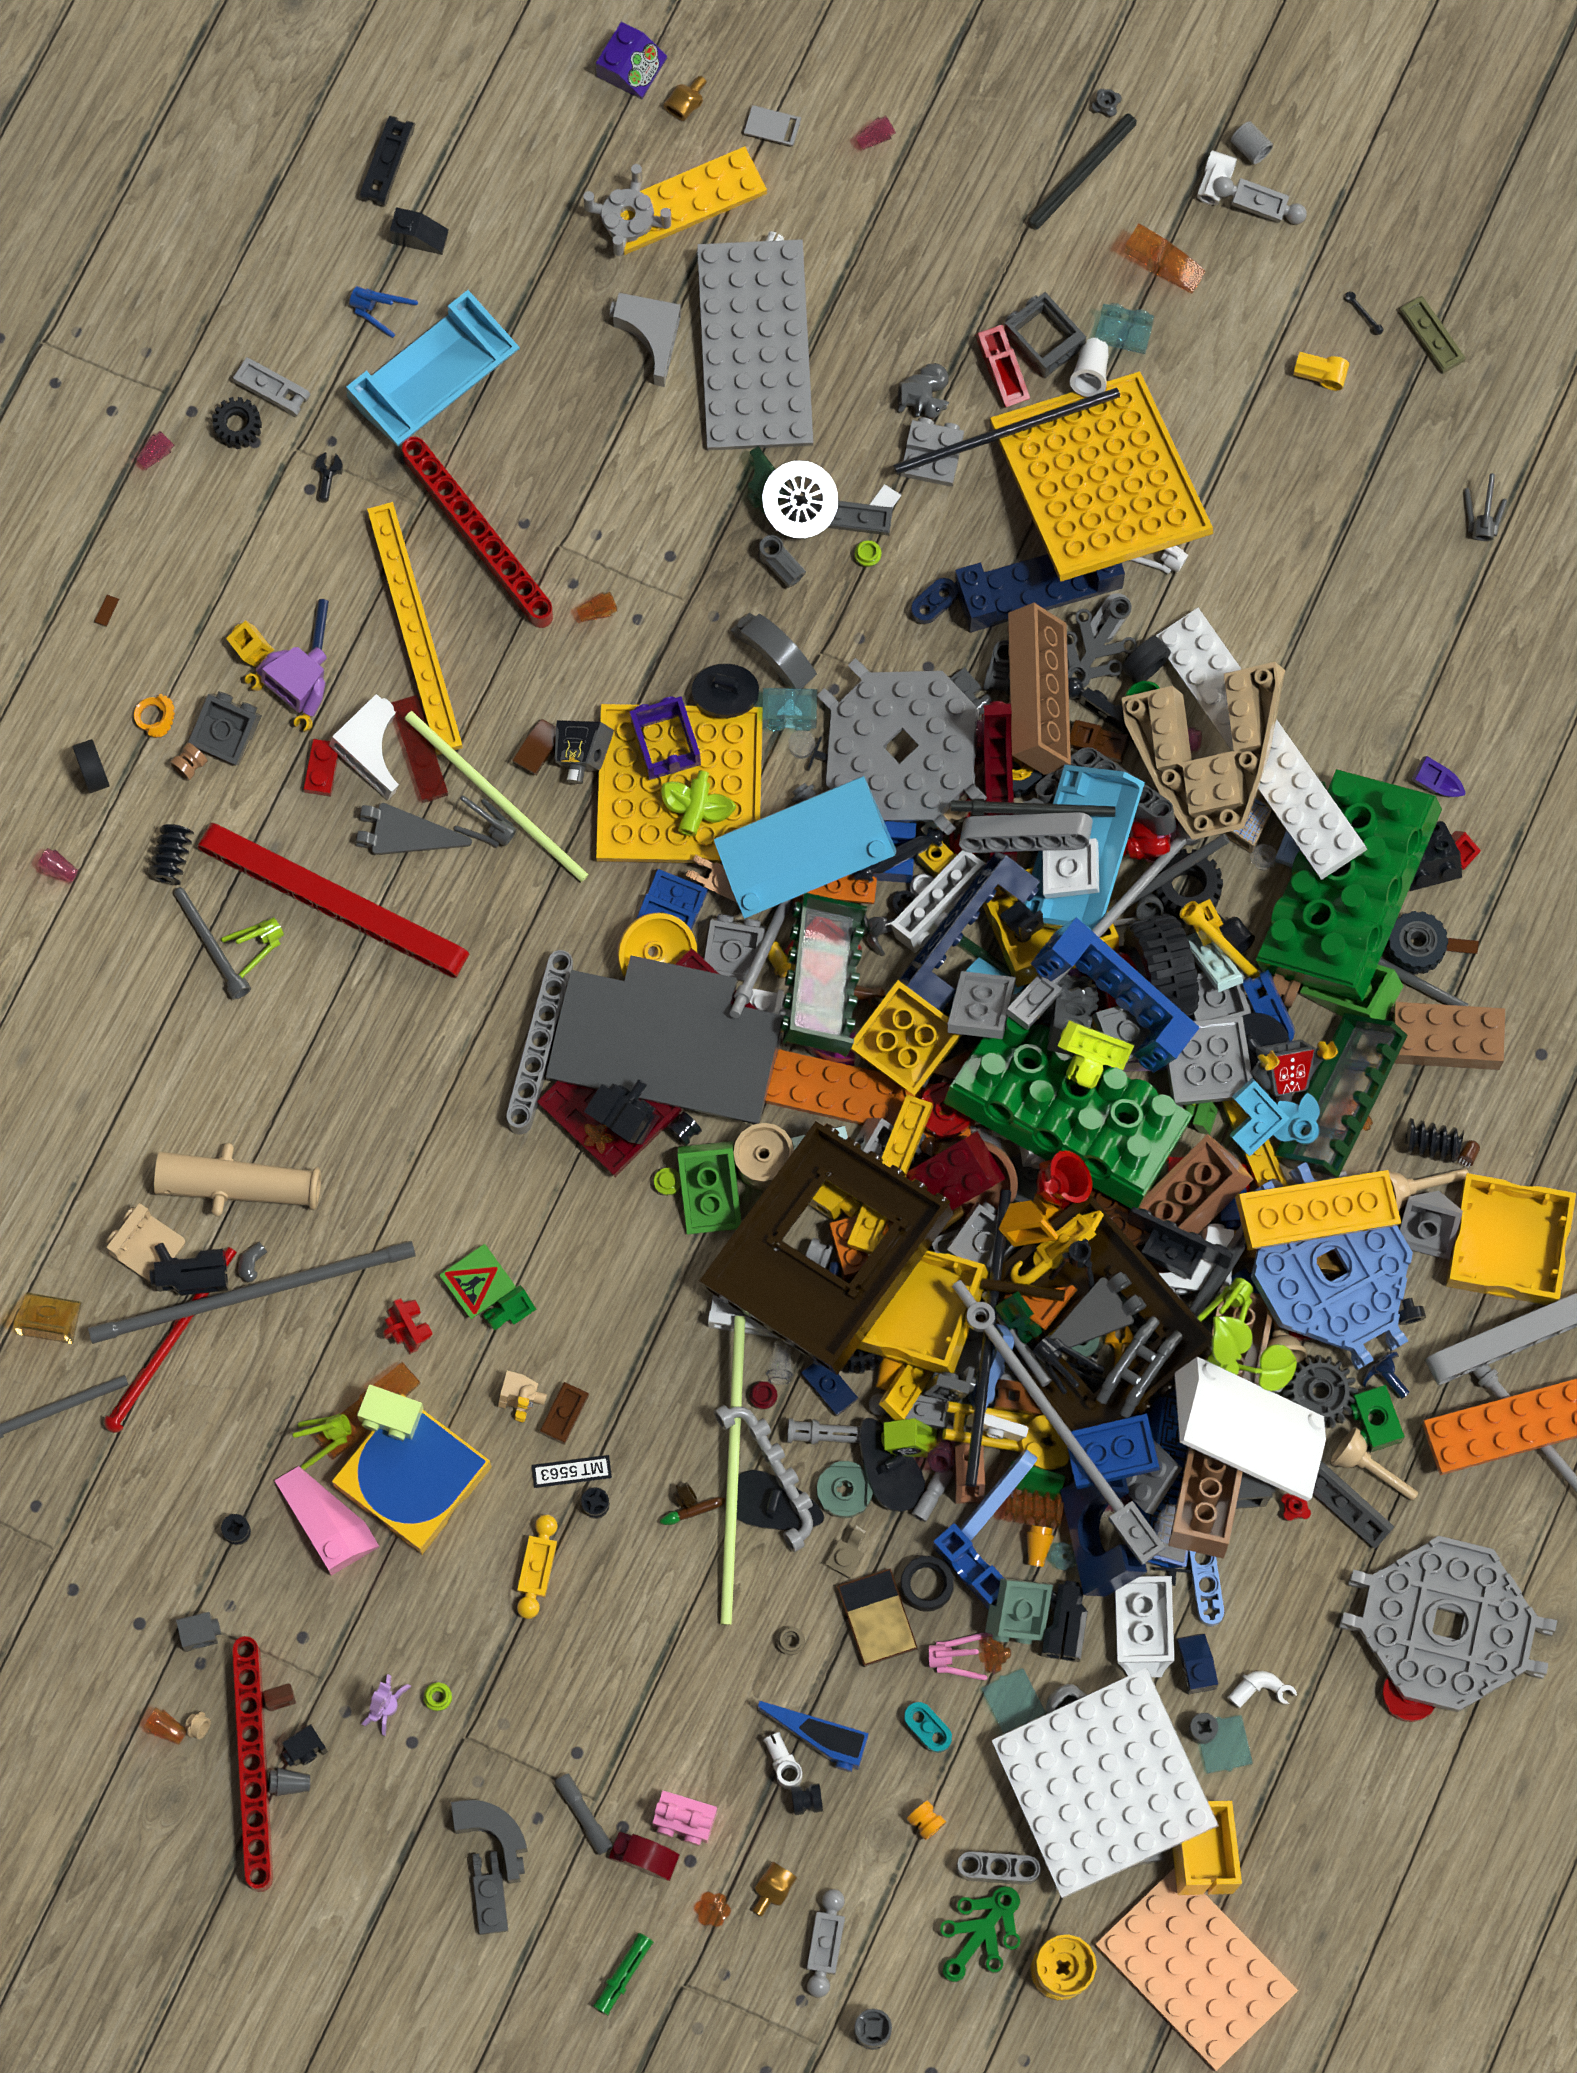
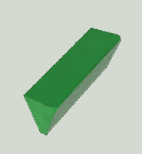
[1010,1461,1065,1501]

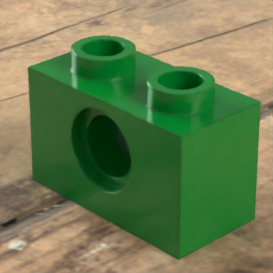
[1349,1385,1405,1453]

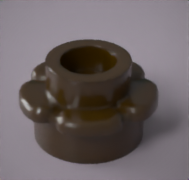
[673,1482,698,1508]

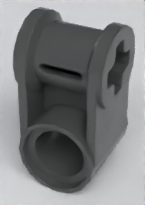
[984,640,1010,695]

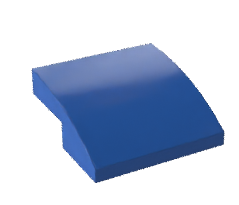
[637,869,709,930]

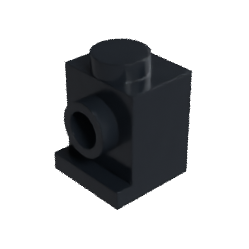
[282,1724,328,1767]

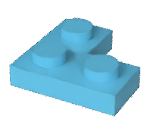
[1230,1078,1290,1156]

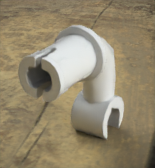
[1227,1671,1297,1709]

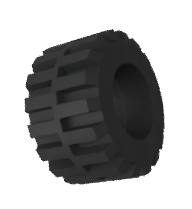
[1153,849,1223,923]

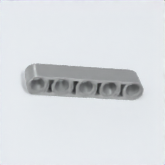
[959,812,1093,853]

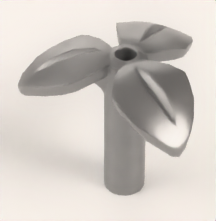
[861,914,896,956]

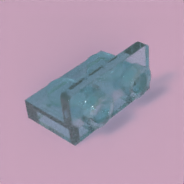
[1095,303,1154,354]

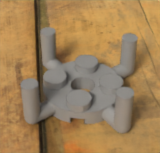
[583,164,671,256]

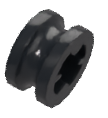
[892,890,916,916]

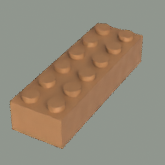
[1008,603,1071,775]

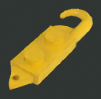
[1010,1210,1104,1285]

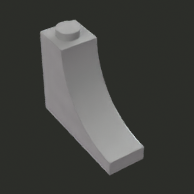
[609,293,681,387]

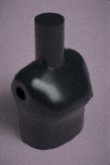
[1218,913,1255,954]

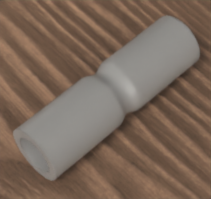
[912,1466,954,1522]

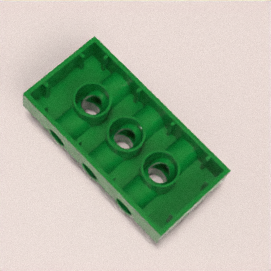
[1256,769,1442,1002]
[944,1016,1193,1209]

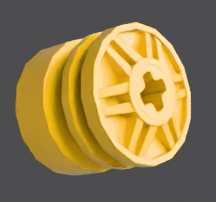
[1030,1934,1097,2001]

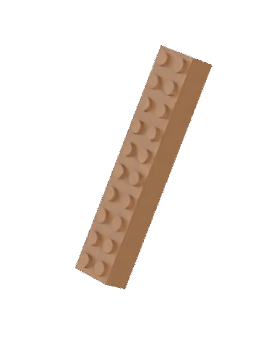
[1168,1286,1273,1559]

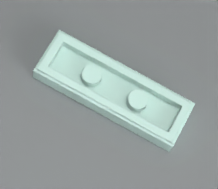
[1186,932,1243,992]

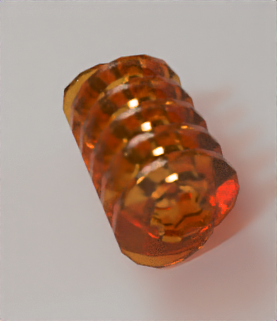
[1004,1487,1064,1530]

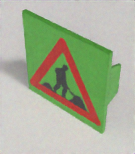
[439,1244,517,1319]

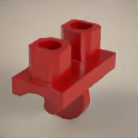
[382,1298,433,1354]

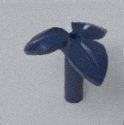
[1363,1352,1409,1399]

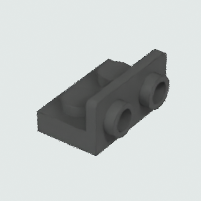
[924,1366,977,1402]

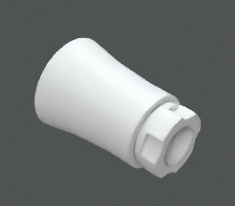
[1070,338,1109,397]

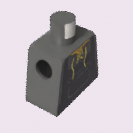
[555,720,614,784]

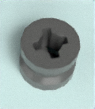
[1189,1713,1218,1744]

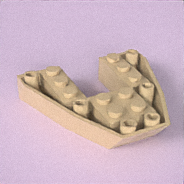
[1122,662,1285,840]

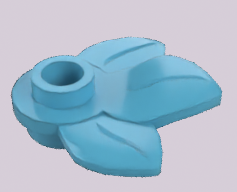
[1273,1093,1320,1144]

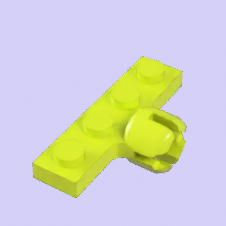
[1058,1020,1134,1089]

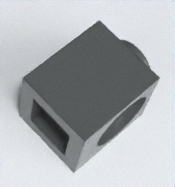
[176,1612,221,1652]

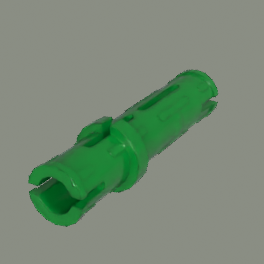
[593,1932,654,2016]

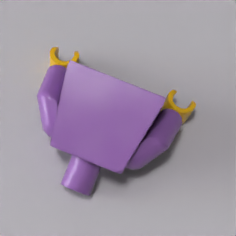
[245,647,327,732]

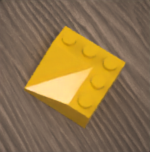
[850,980,962,1096]

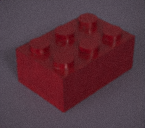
[906,1131,1006,1210]

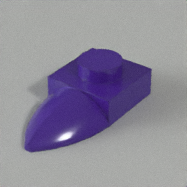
[1411,756,1466,797]

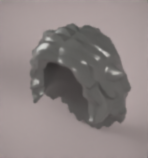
[1012,974,1100,1024]

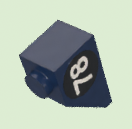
[1177,1634,1219,1695]

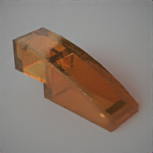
[1124,223,1205,294]

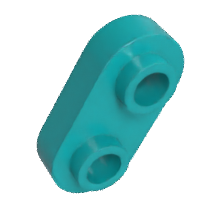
[904,1702,952,1753]

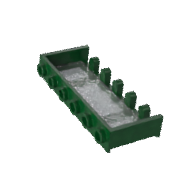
[780,893,867,1057]
[1275,1013,1408,1178]

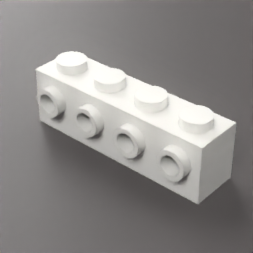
[891,850,985,953]

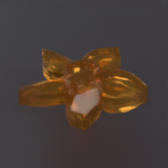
[584,1123,615,1154]

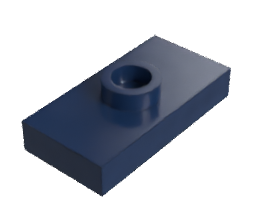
[801,1363,858,1417]

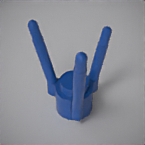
[349,286,418,338]

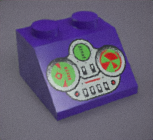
[596,21,667,100]

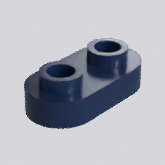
[911,578,958,624]

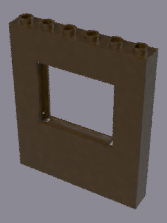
[699,1121,954,1375]
[975,1195,1213,1431]

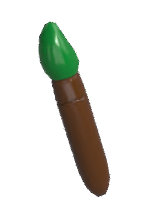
[660,1497,726,1525]

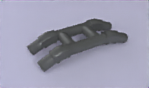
[1096,1317,1183,1418]

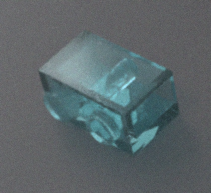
[762,688,817,732]

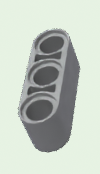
[957,1852,1040,1885]

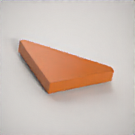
[1004,1285,1077,1330]

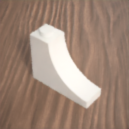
[329,694,399,800]
[1159,1224,1234,1299]

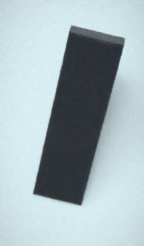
[807,737,828,771]
[1154,1567,1192,1586]

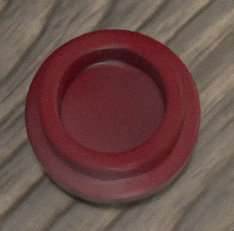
[750,1381,777,1409]

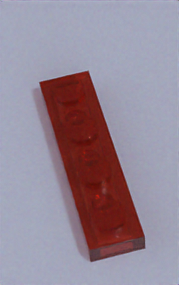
[391,695,449,803]

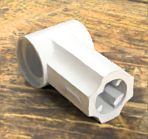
[1197,150,1237,205]

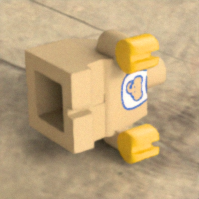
[498,1371,547,1423]

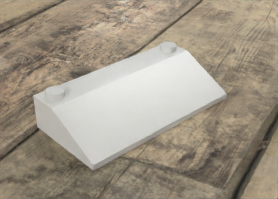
[1175,1357,1326,1501]

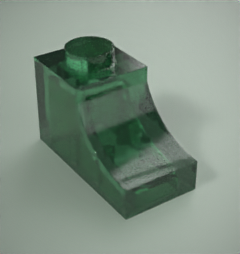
[746,446,789,513]

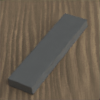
[784,494,893,536]

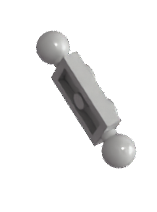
[1213,176,1307,225]
[869,1393,969,1429]
[807,1889,845,1998]

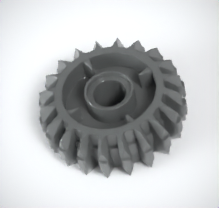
[1282,1355,1358,1429]

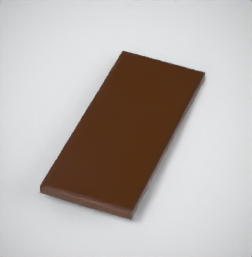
[94,595,120,627]
[1446,938,1479,954]

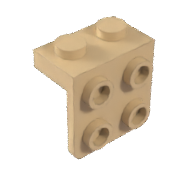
[106,1203,185,1283]

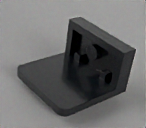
[1409,821,1462,891]

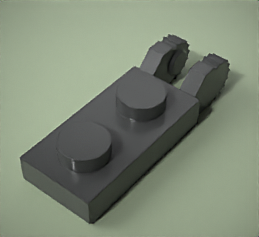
[473,1851,508,1935]

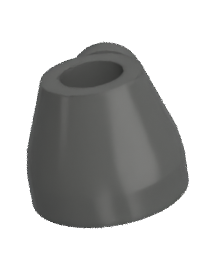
[1136,893,1185,928]

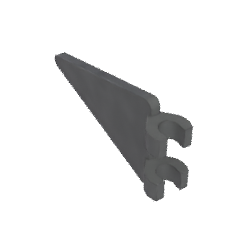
[356,803,472,855]
[1050,1272,1146,1352]

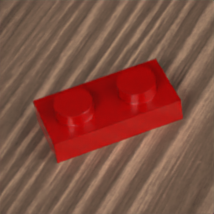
[304,739,339,797]

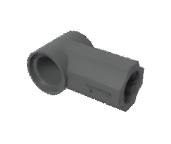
[758,535,806,588]

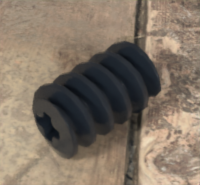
[148,824,194,885]
[1404,1118,1464,1163]

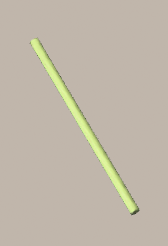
[405,711,589,882]

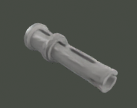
[787,1418,860,1445]

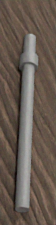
[730,898,793,1018]

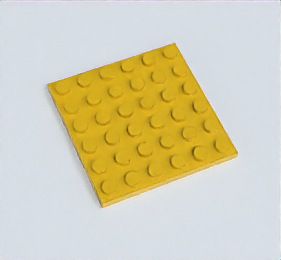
[596,704,763,864]

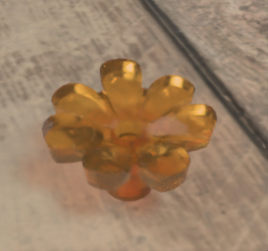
[979,1637,1011,1674]

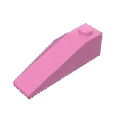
[275,1466,380,1576]

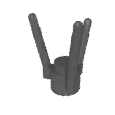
[1464,473,1507,541]
[454,796,517,848]

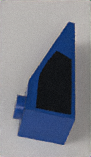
[758,1701,869,1772]

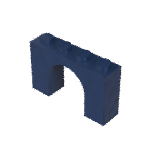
[1060,1478,1147,1597]

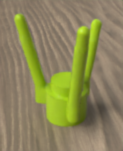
[221,917,284,978]
[1197,1278,1253,1322]
[292,1414,352,1470]

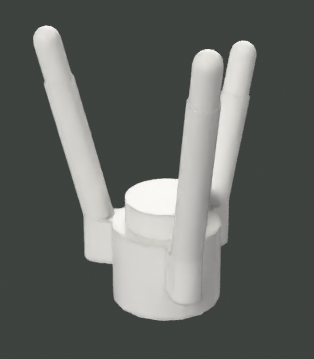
[1132,546,1188,574]

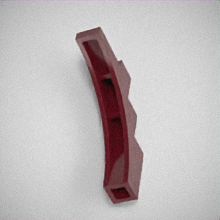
[981,701,1017,862]

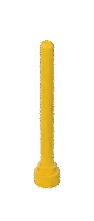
[1180,901,1266,991]

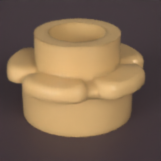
[185,1712,211,1739]

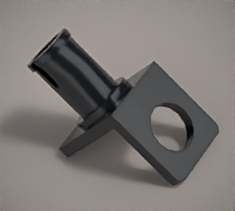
[1000,902,1044,943]

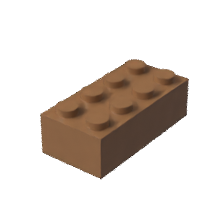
[1392,1002,1505,1070]

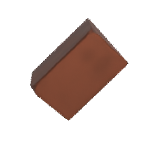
[264,1684,296,1711]

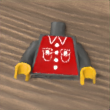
[1252,1039,1338,1105]

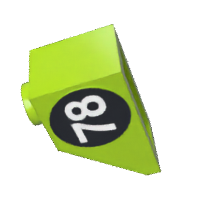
[881,1418,938,1458]

